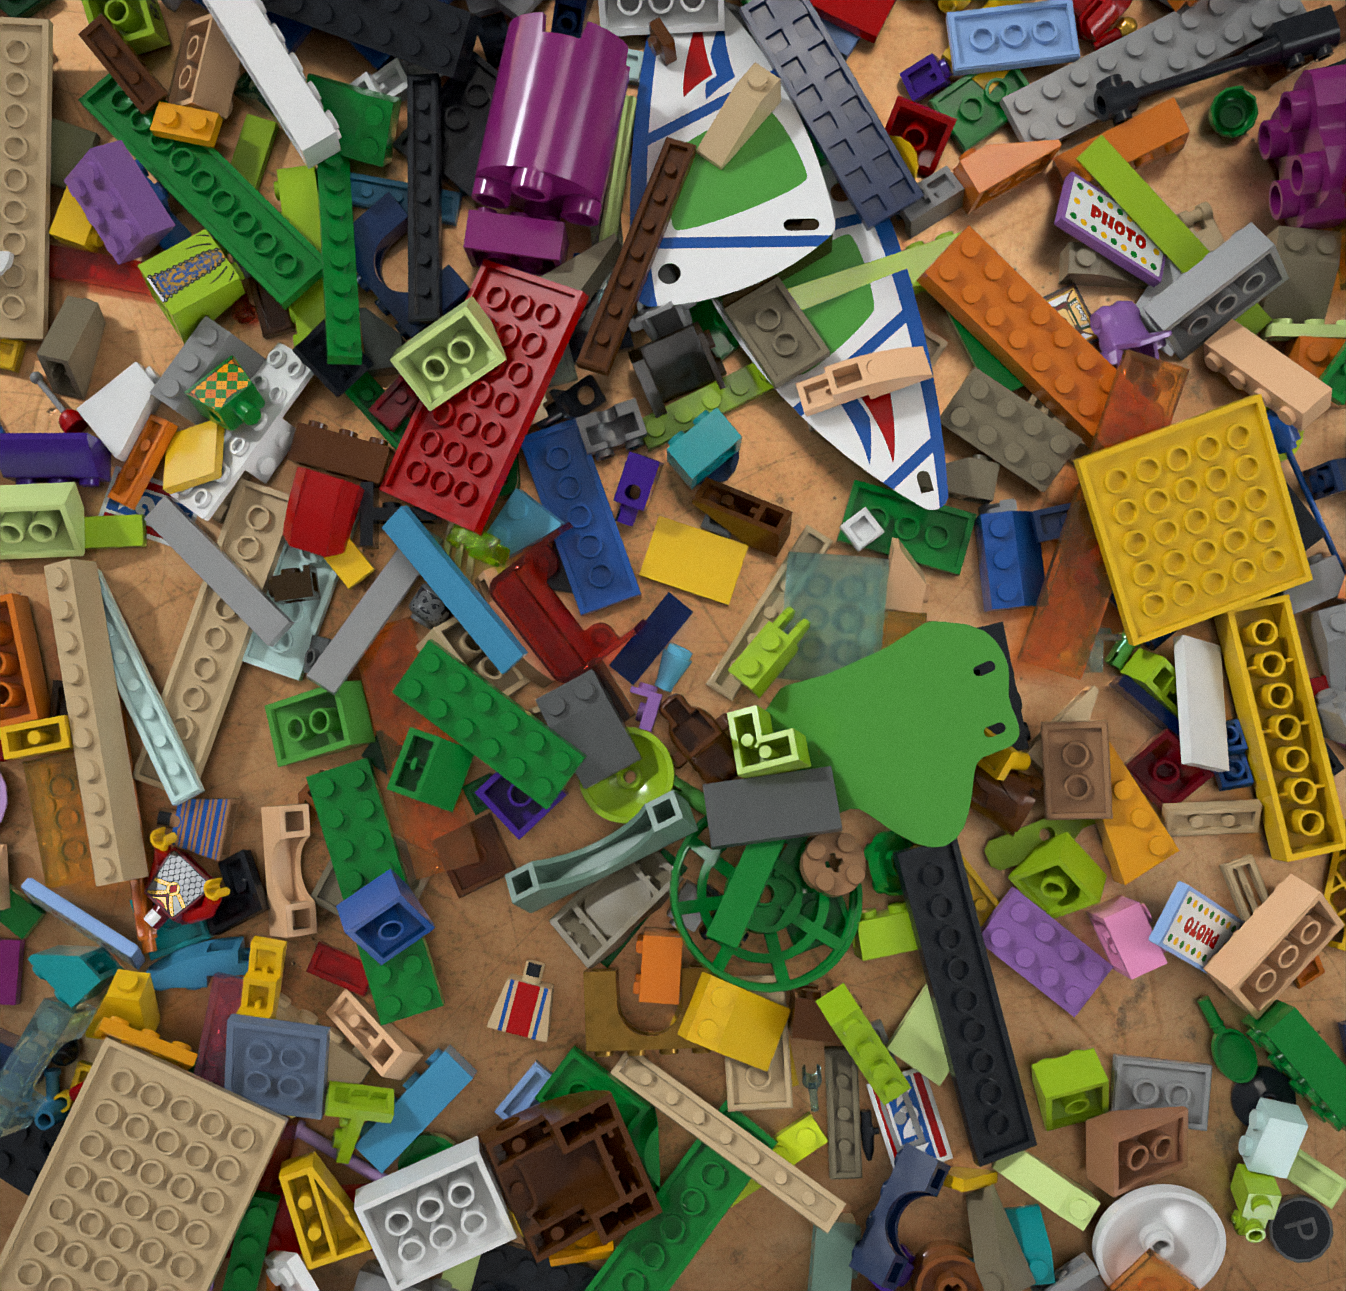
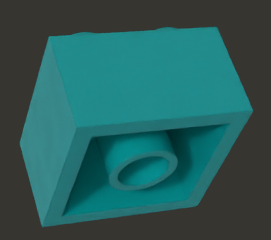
[667,407,742,490]

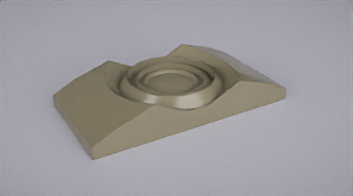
[549,850,684,969]

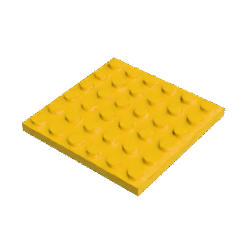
[1073,394,1313,646]

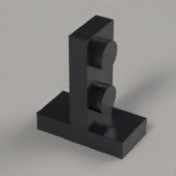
[360,482,442,549]

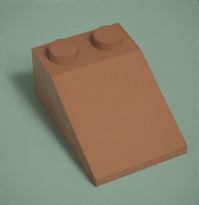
[1086,1106,1188,1198]

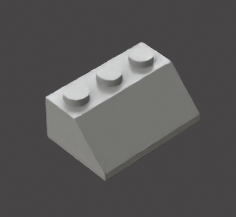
[150,315,266,425]

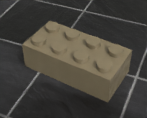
[940,367,1082,493]

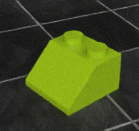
[1008,832,1107,919]
[1031,1048,1109,1131]

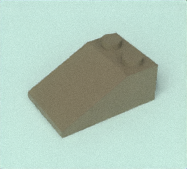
[1258,226,1342,326]

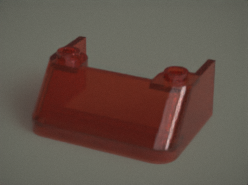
[489,522,647,683]

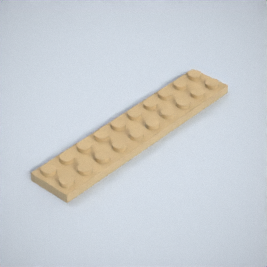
[0,17,53,341]
[132,478,290,799]

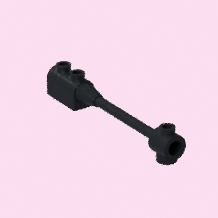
[1094,5,1340,126]

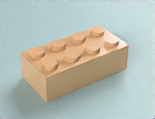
[1203,873,1345,1020]

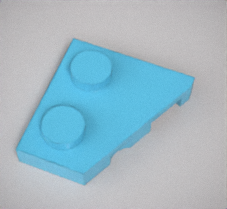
[482,488,566,559]

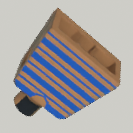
[157,798,240,861]

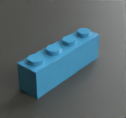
[355,1044,477,1174]

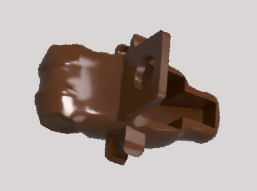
[659,693,738,784]

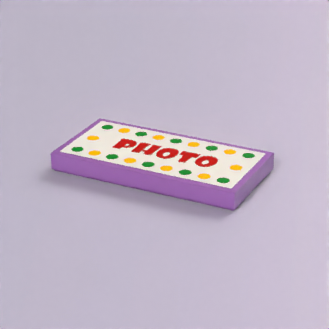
[1054,172,1166,288]

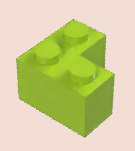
[727,705,811,778]

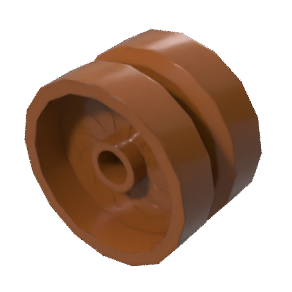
[910,1239,984,1291]

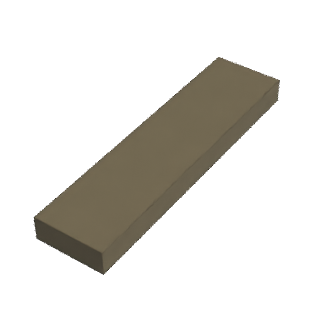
[824,1046,862,1179]

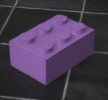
[64,140,176,265]

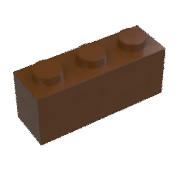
[287,420,395,487]

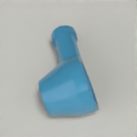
[34,1067,71,1130]

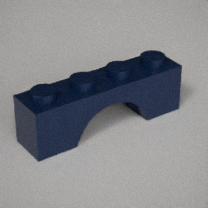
[849,1143,951,1290]

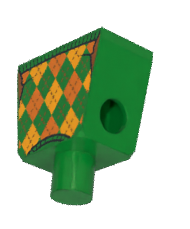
[184,355,265,431]

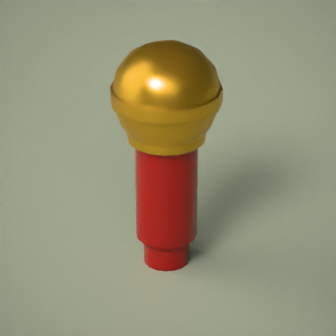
[1091,16,1138,51]

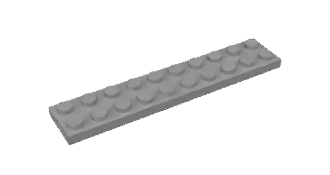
[999,0,1307,142]

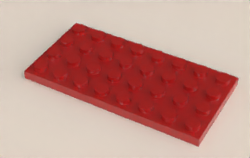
[378,259,589,535]

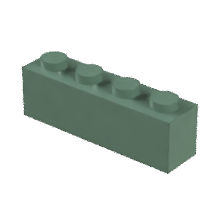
[807,1212,861,1291]

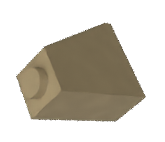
[37,295,105,400]

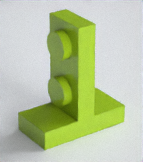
[325,1080,394,1164]

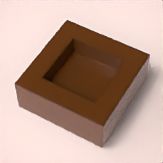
[647,17,677,66]

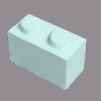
[1238,1097,1308,1179]

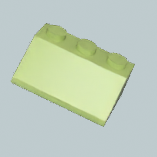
[390,296,507,411]
[0,482,85,560]

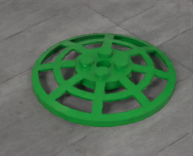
[669,815,863,993]

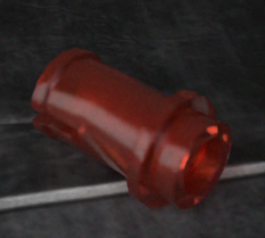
[231,283,256,324]

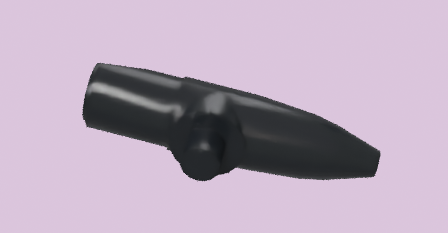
[860,1109,879,1161]

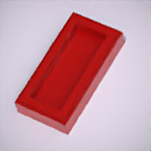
[306,941,370,997]

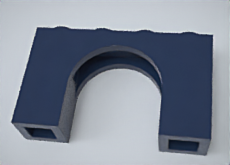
[353,192,470,340]

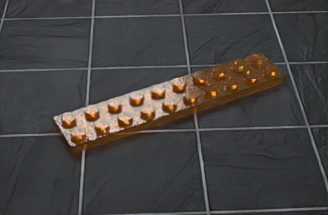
[1017,349,1190,680]

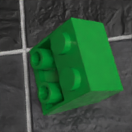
[386,727,474,812]

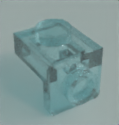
[1077,628,1122,673]

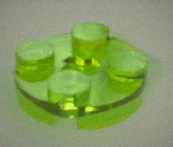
[446,524,510,568]

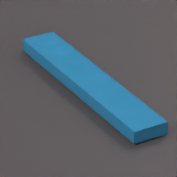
[382,505,528,675]

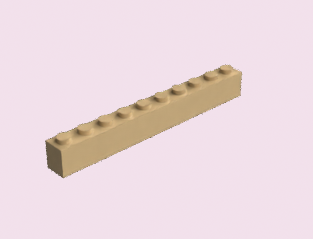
[44,559,149,887]

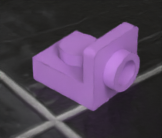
[630,682,663,732]

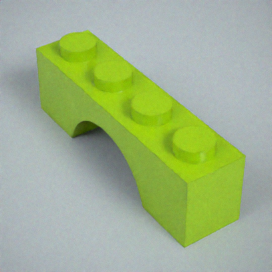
[816,983,912,1106]

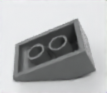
[535,669,642,789]

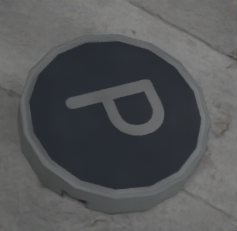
[1265,1194,1333,1263]

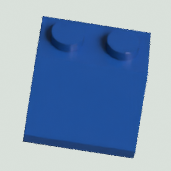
[336,868,435,965]

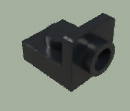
[478,12,508,68]

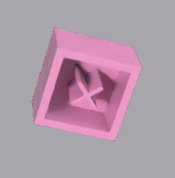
[1086,895,1167,980]

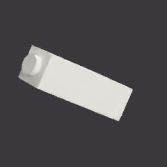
[76,362,162,462]

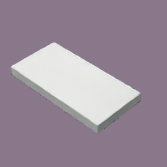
[1173,635,1230,772]

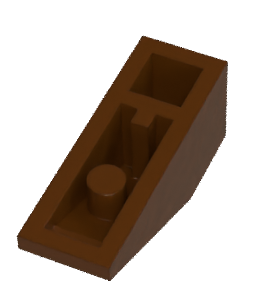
[692,477,793,557]

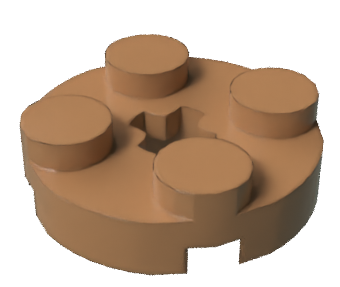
[800,832,866,897]

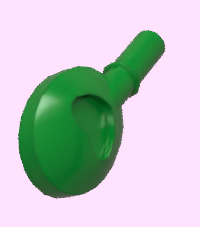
[1197,996,1258,1083]

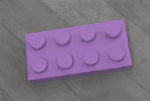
[980,887,1114,1017]

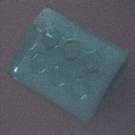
[777,552,890,681]

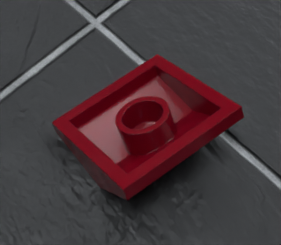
[1124,728,1215,811]

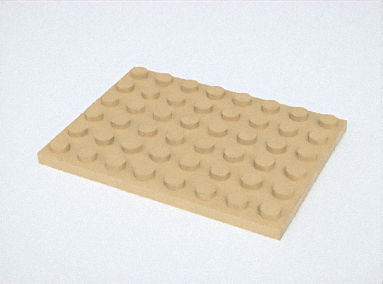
[0,1036,289,1291]

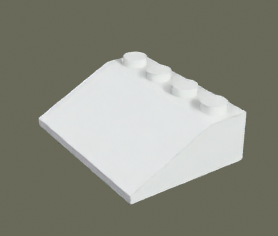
[354,1136,517,1291]

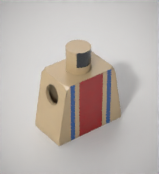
[487,960,554,1042]

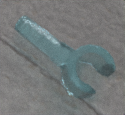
[802,1064,822,1112]

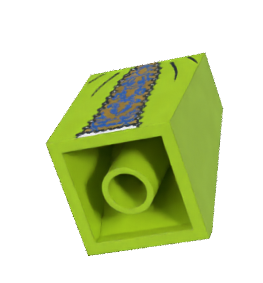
[138,229,245,344]

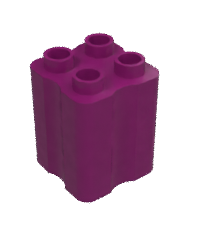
[1258,64,1346,230]

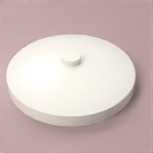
[1092,1184,1226,1291]

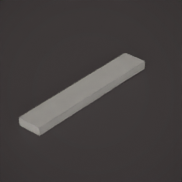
[144,495,294,647]
[306,530,443,696]

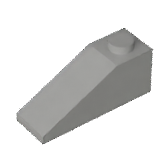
[1302,603,1346,692]

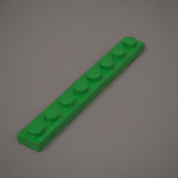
[316,153,362,365]

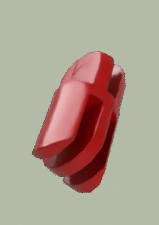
[1075,0,1132,40]

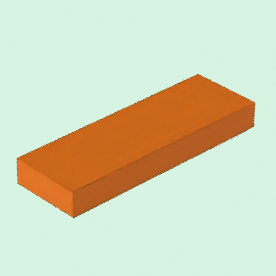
[107,413,179,510]

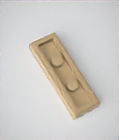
[1161,799,1262,837]

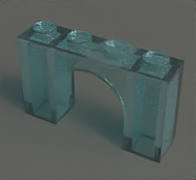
[0,996,96,1138]

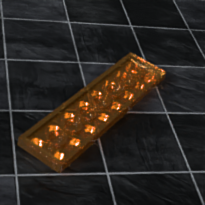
[358,617,480,880]

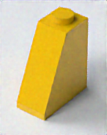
[85,969,161,1040]

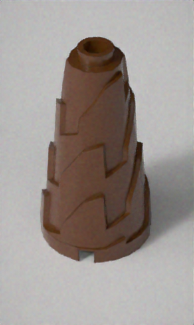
[970,765,1043,837]

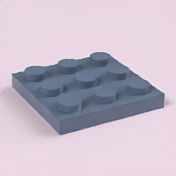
[224,1014,330,1120]

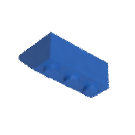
[974,511,1048,613]

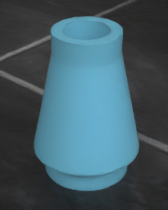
[654,643,693,692]

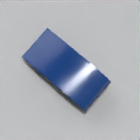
[1214,719,1254,791]

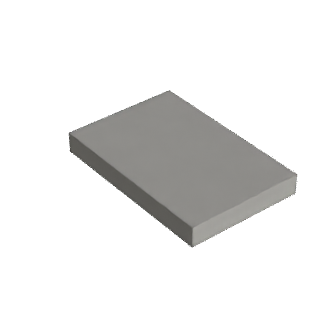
[1108,1054,1213,1131]

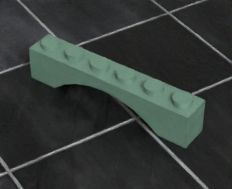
[505,790,698,913]

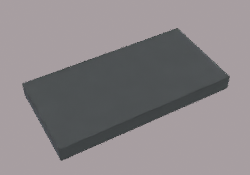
[702,766,842,850]

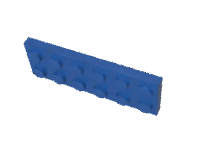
[521,417,642,616]

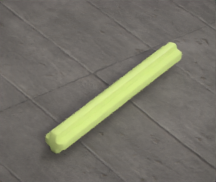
[599,95,637,242]

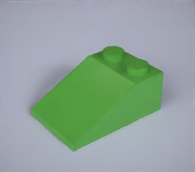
[265,680,375,767]

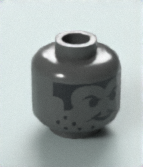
[409,583,452,630]

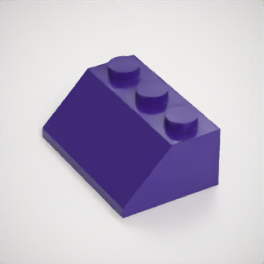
[0,433,111,487]

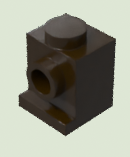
[268,564,321,605]

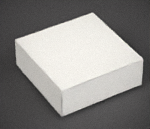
[839,507,885,552]

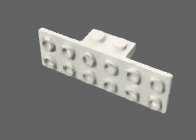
[170,342,314,521]

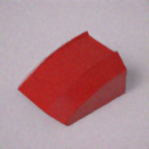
[283,467,365,557]

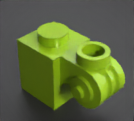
[1230,1164,1282,1243]

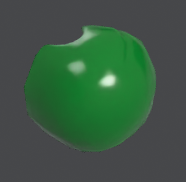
[1208,86,1258,138]

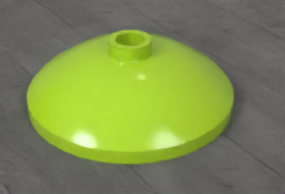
[579,727,675,824]

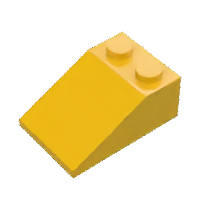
[677,972,791,1072]

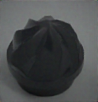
[47,1033,81,1066]

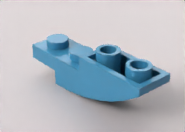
[146,936,250,991]

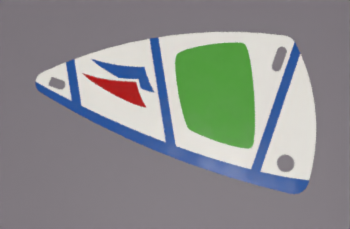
[630,6,835,307]
[711,165,948,510]

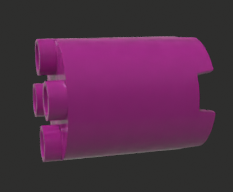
[471,12,630,227]

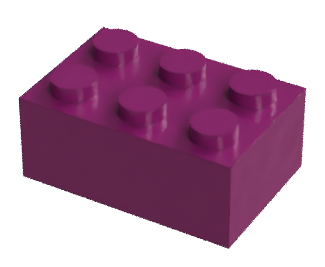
[463,207,569,276]

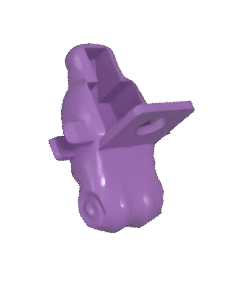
[1090,301,1172,402]

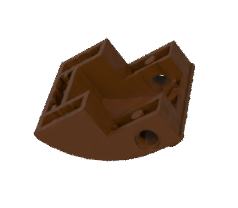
[477,1090,662,1263]

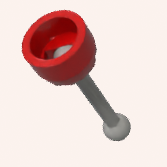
[30,372,88,433]

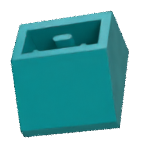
[28,945,125,1008]

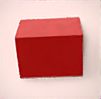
[885,96,957,177]

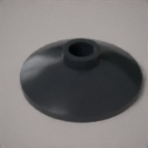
[1231,1066,1296,1127]

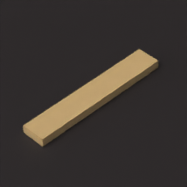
[706,525,833,701]

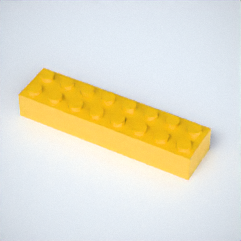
[1213,594,1346,862]

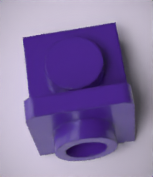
[899,53,953,103]

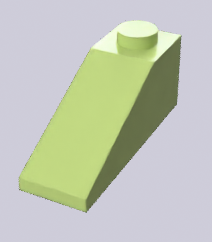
[991,1150,1101,1231]

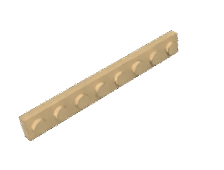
[610,1051,846,1234]

